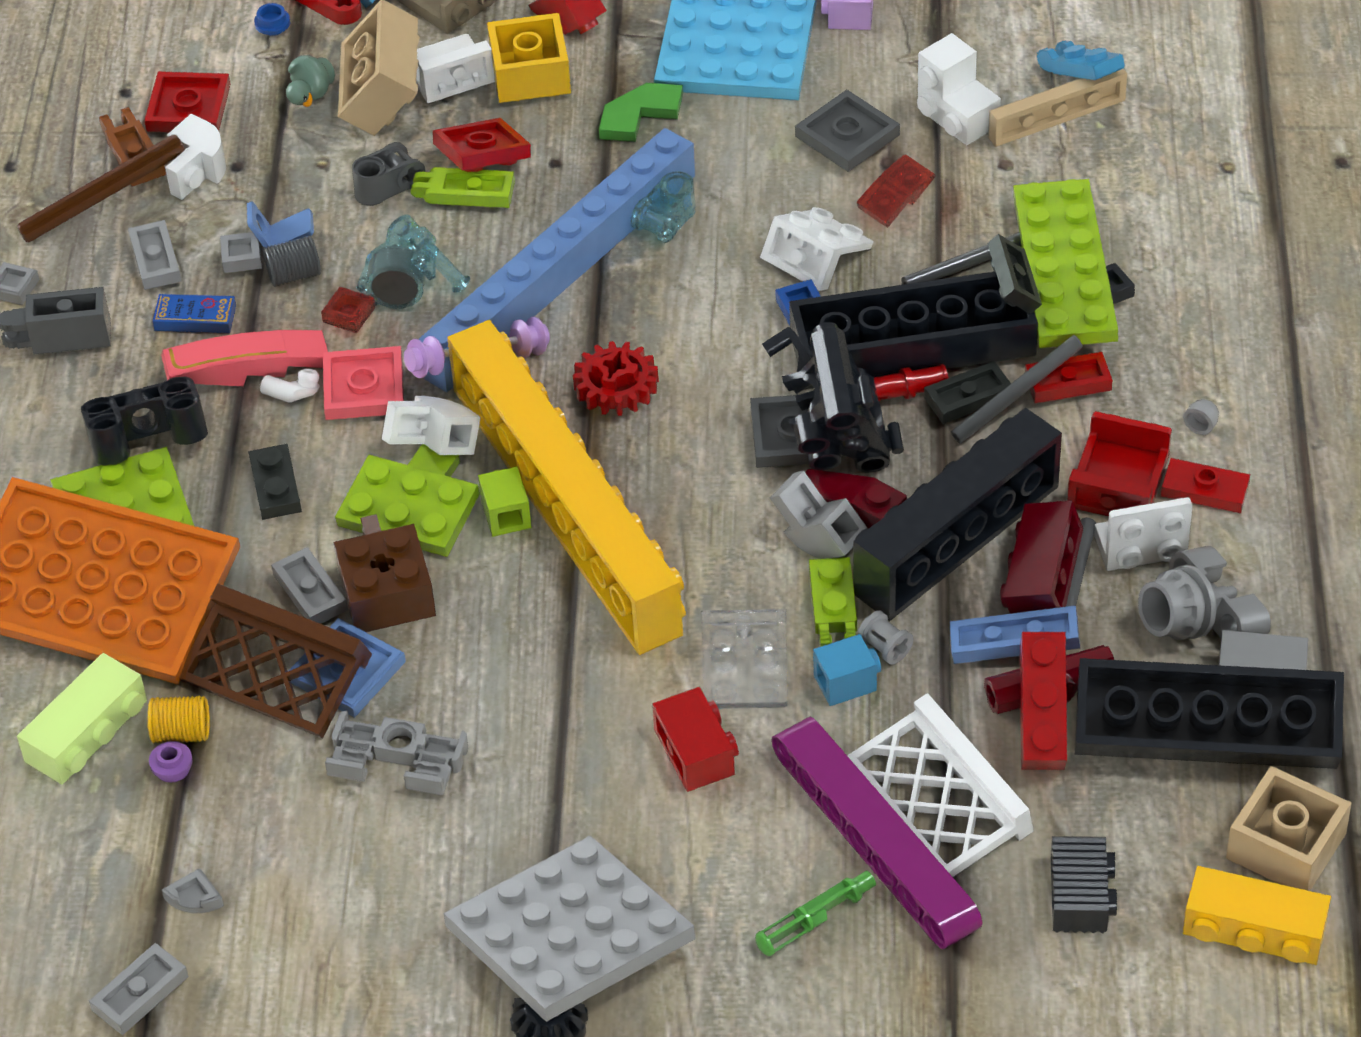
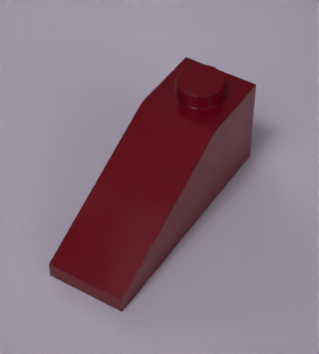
[805,469,907,528]

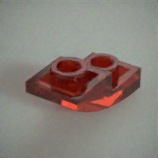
[856,154,936,228]

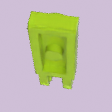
[809,557,857,647]

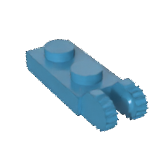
[1037,40,1125,80]

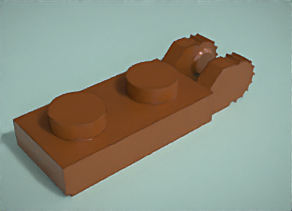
[99,107,166,187]

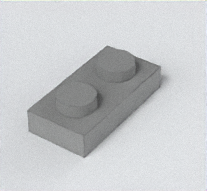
[128,220,181,290]
[271,547,348,624]
[89,943,189,1035]

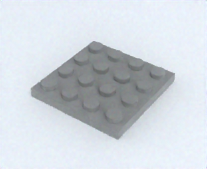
[444,836,695,1022]

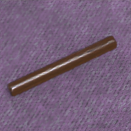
[17,135,185,242]

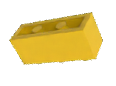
[1183,865,1331,965]

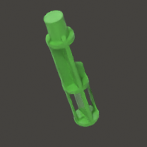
[755,870,876,956]

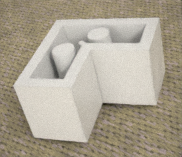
[917,33,1001,146]

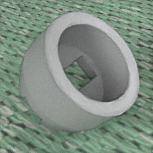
[1183,399,1219,435]

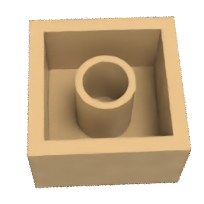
[1226,766,1352,891]

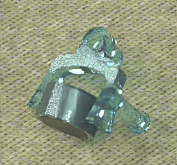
[356,215,470,309]

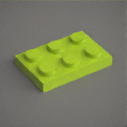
[335,454,480,557]

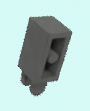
[0,287,111,355]

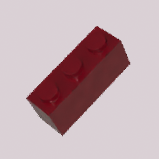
[1000,500,1084,614]

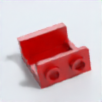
[1067,411,1172,517]

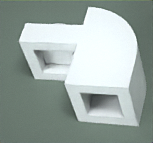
[165,114,226,200]
[382,396,481,455]

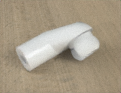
[260,369,320,403]

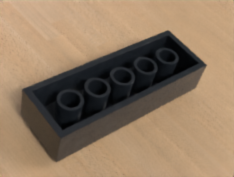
[789,271,1038,390]
[853,407,1062,622]
[1074,658,1344,769]

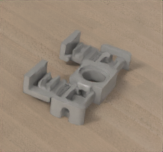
[325,711,468,795]

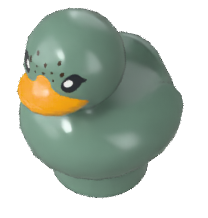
[286,55,335,107]

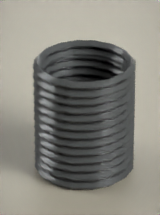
[263,235,321,287]

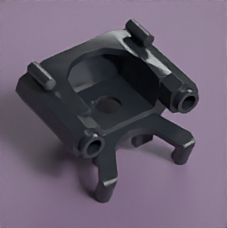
[762,322,904,473]

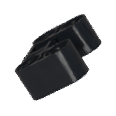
[81,377,208,466]

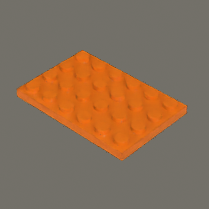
[0,477,241,684]

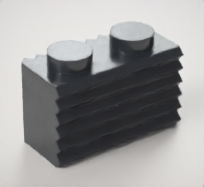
[1051,836,1117,934]

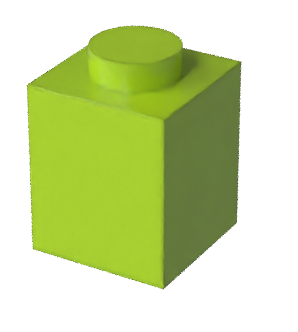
[478,466,532,537]

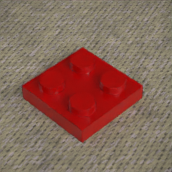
[144,71,231,133]
[433,118,531,172]

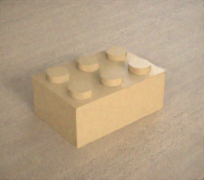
[338,0,420,136]

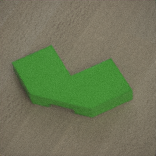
[599,83,683,142]

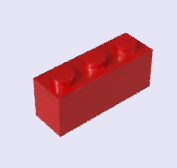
[1020,632,1067,770]

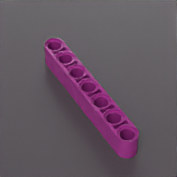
[771,716,983,949]

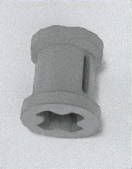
[858,610,914,665]

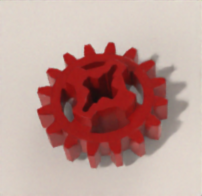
[573,341,659,416]

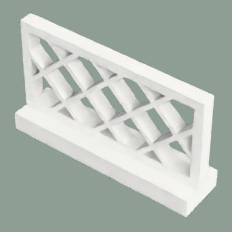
[847,693,1034,877]

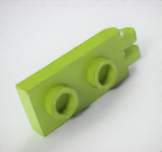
[410,167,515,208]

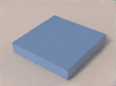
[289,618,406,718]

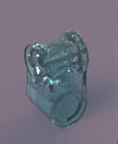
[631,171,696,243]

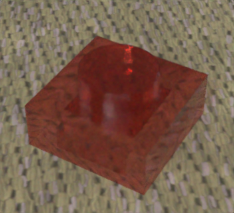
[321,287,375,333]

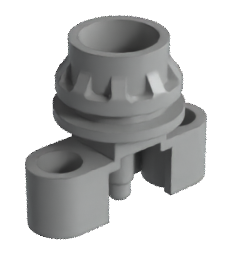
[1138,546,1271,640]

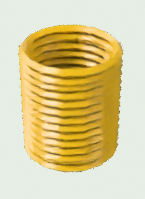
[148,695,210,744]

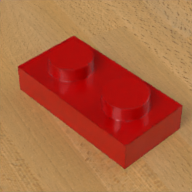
[1025,352,1113,403]

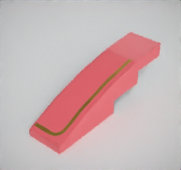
[161,330,328,387]

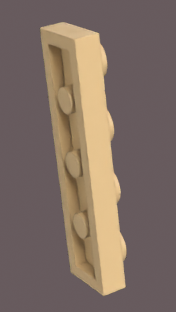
[989,69,1127,147]

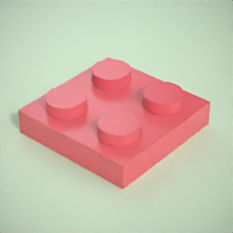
[323,346,404,420]

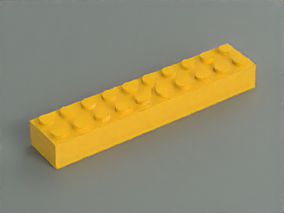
[447,319,686,655]

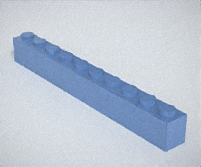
[419,128,695,393]

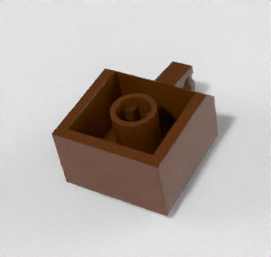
[333,514,436,632]

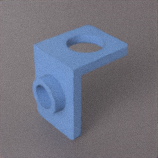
[247,201,314,248]

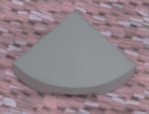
[162,868,224,913]

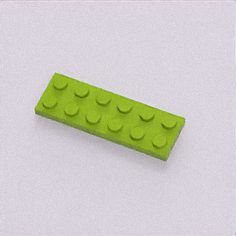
[1013,179,1118,348]

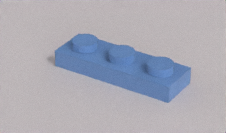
[950,606,1080,664]

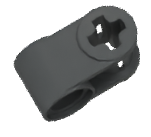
[352,142,425,206]

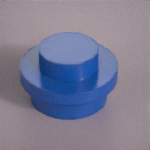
[254,3,290,36]

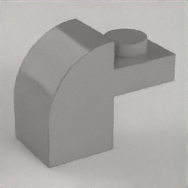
[770,470,867,559]

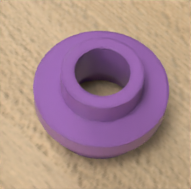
[149,741,193,783]

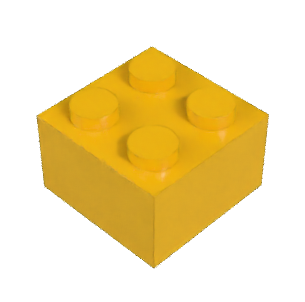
[487,13,571,103]

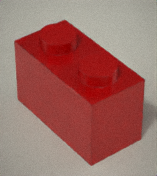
[652,686,739,792]

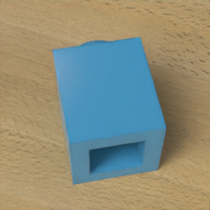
[813,634,881,706]

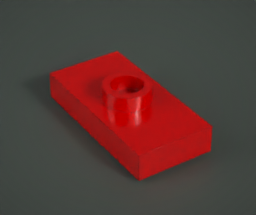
[1161,458,1251,513]

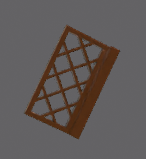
[179,584,372,739]

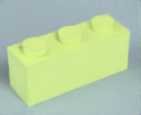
[17,653,147,785]

